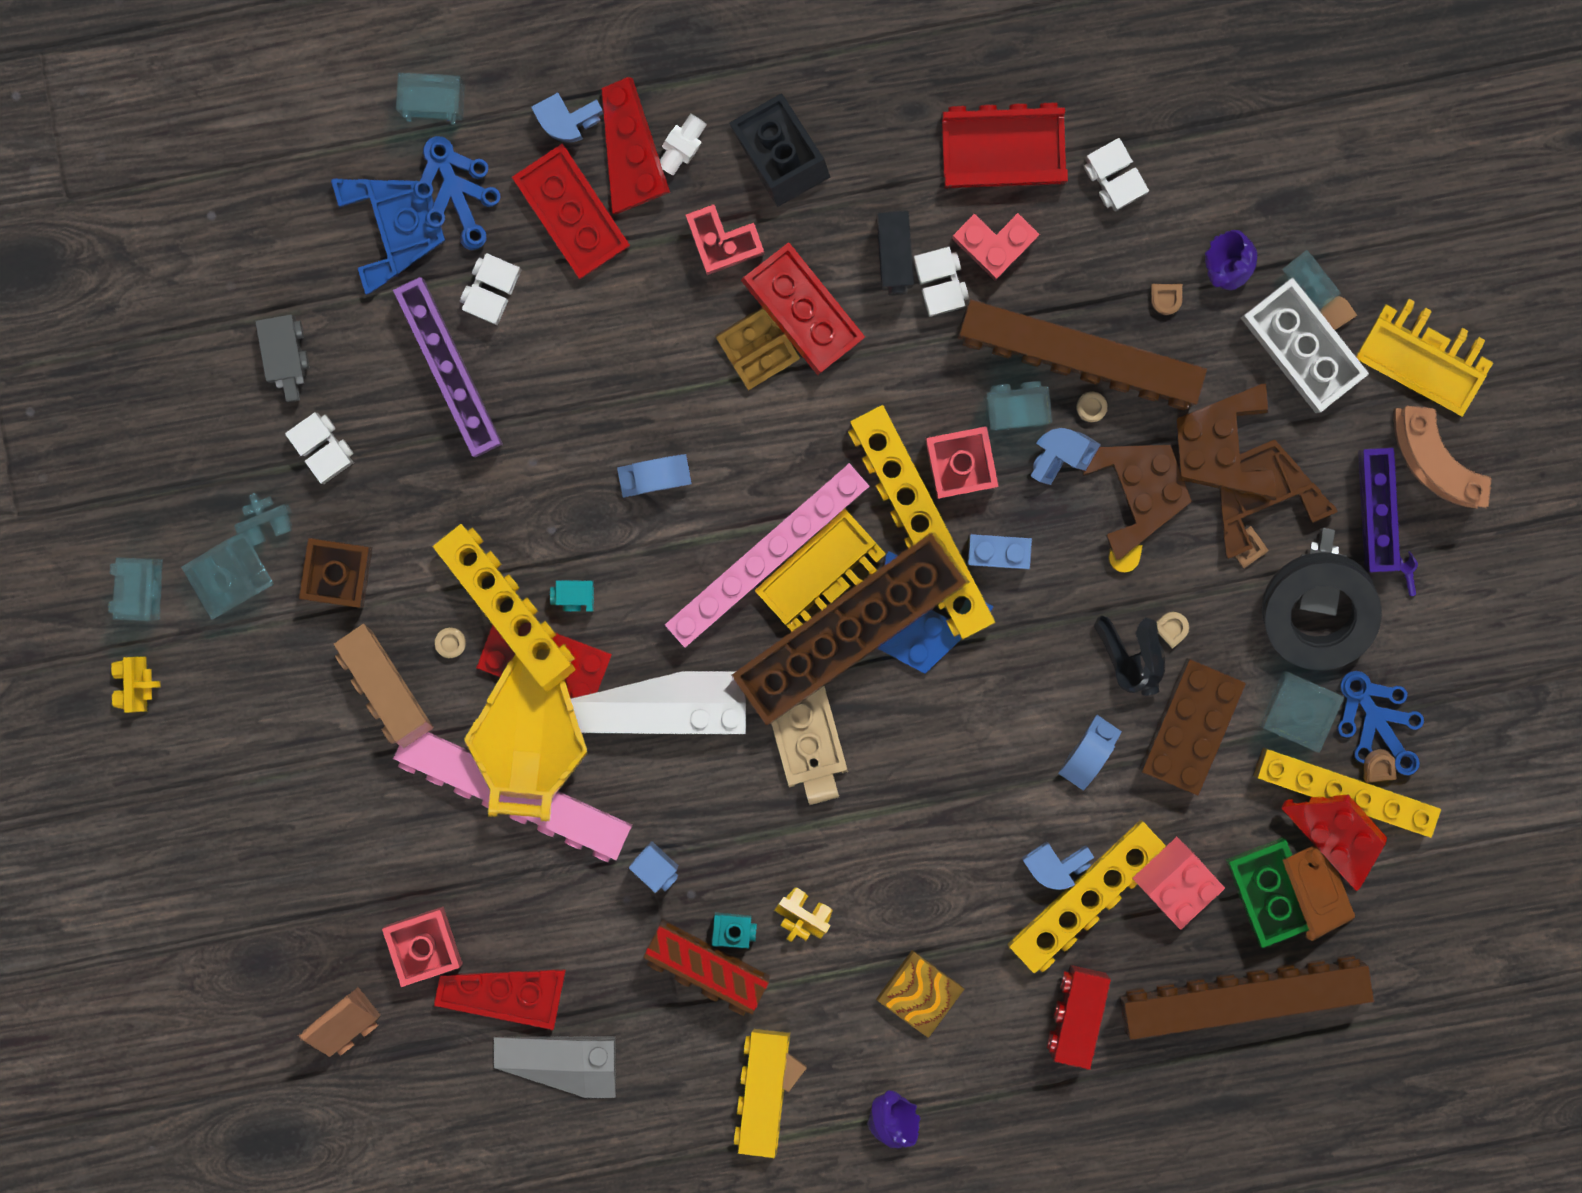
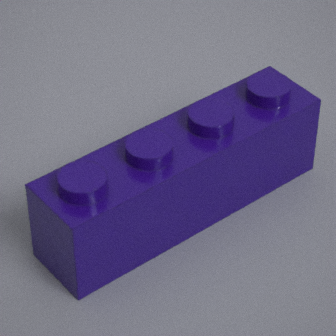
[1358,448,1401,572]

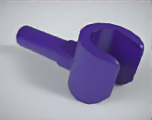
[1400,551,1418,596]

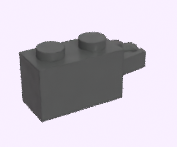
[255,314,309,402]
[1295,527,1347,616]

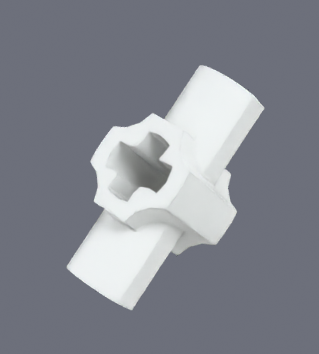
[660,113,707,176]

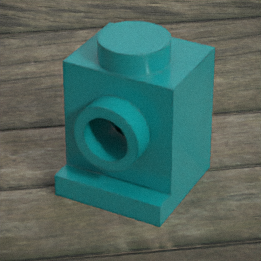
[550,581,594,611]
[712,913,757,948]

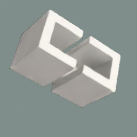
[1084,138,1149,211]
[913,247,969,317]
[460,253,522,326]
[285,412,354,484]

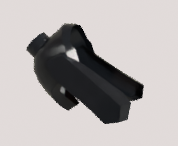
[1094,616,1165,696]

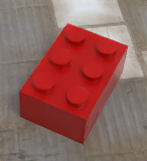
[1046,965,1111,1069]

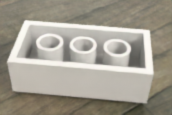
[1241,278,1369,413]

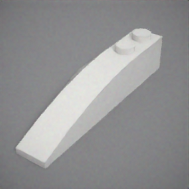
[571,671,746,734]

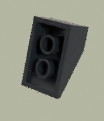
[729,93,831,207]

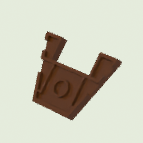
[1177,384,1276,500]
[1220,439,1338,559]
[1081,445,1192,561]

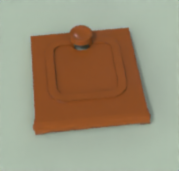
[1283,845,1355,940]

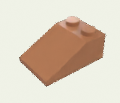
[299,987,381,1057]

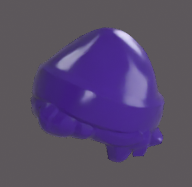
[1205,230,1257,290]
[867,1090,921,1148]

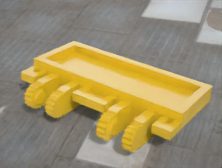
[1355,299,1493,417]
[754,509,886,632]

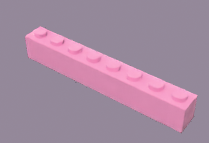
[665,463,869,647]
[393,732,632,862]

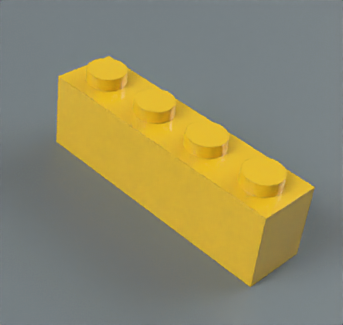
[734,1029,790,1158]

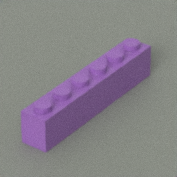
[393,277,503,457]

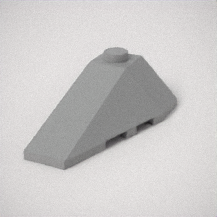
[494,1036,616,1098]

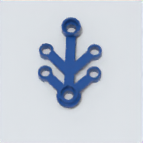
[413,136,500,250]
[1337,671,1424,775]

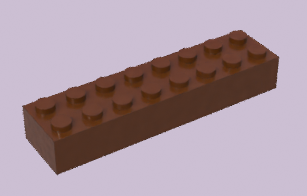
[958,299,1207,410]
[731,532,970,725]
[1120,955,1374,1040]

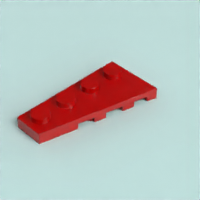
[601,77,670,214]
[434,969,566,1030]

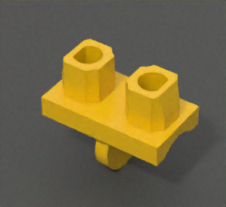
[111,656,161,712]
[774,887,833,942]

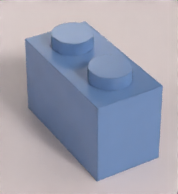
[967,534,1032,569]
[629,841,678,893]

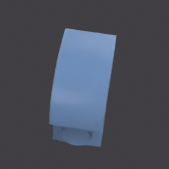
[531,93,604,143]
[1031,428,1101,485]
[617,454,692,498]
[1058,715,1122,791]
[1022,842,1094,889]

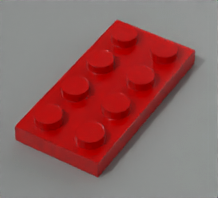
[512,143,630,279]
[741,242,865,375]
[476,612,612,699]

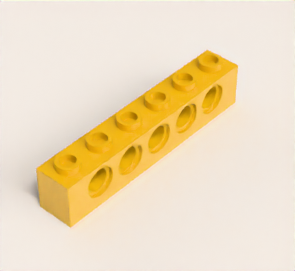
[432,524,576,692]
[1253,748,1441,838]
[1008,820,1166,973]

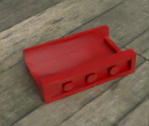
[942,103,1068,188]

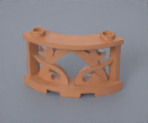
[1394,406,1491,509]

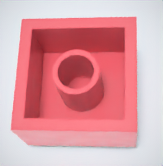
[925,426,999,499]
[1132,837,1225,930]
[382,907,462,987]

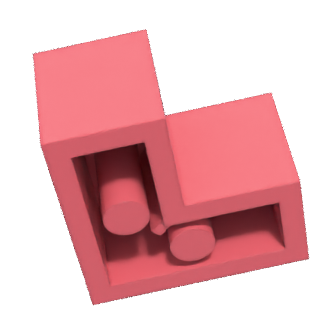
[686,205,764,275]
[951,213,1040,281]

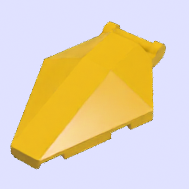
[464,646,587,822]

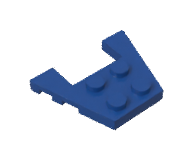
[331,179,446,295]
[877,551,993,674]

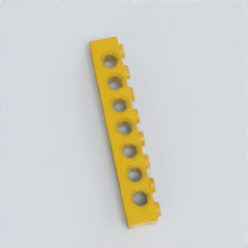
[848,405,995,640]

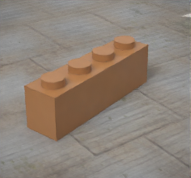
[334,624,434,748]

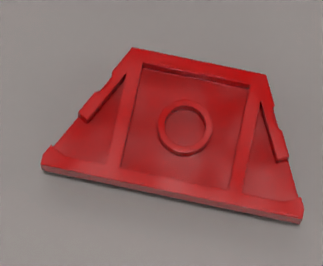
[1281,794,1387,891]

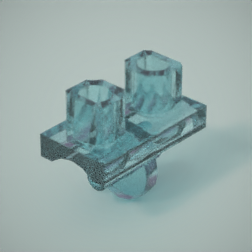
[1282,250,1341,310]
[234,493,292,547]

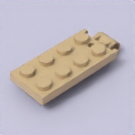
[771,686,848,805]

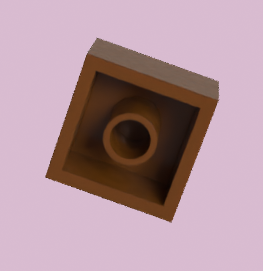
[299,538,373,608]

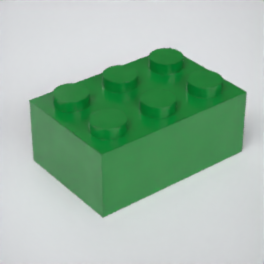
[1225,838,1309,948]

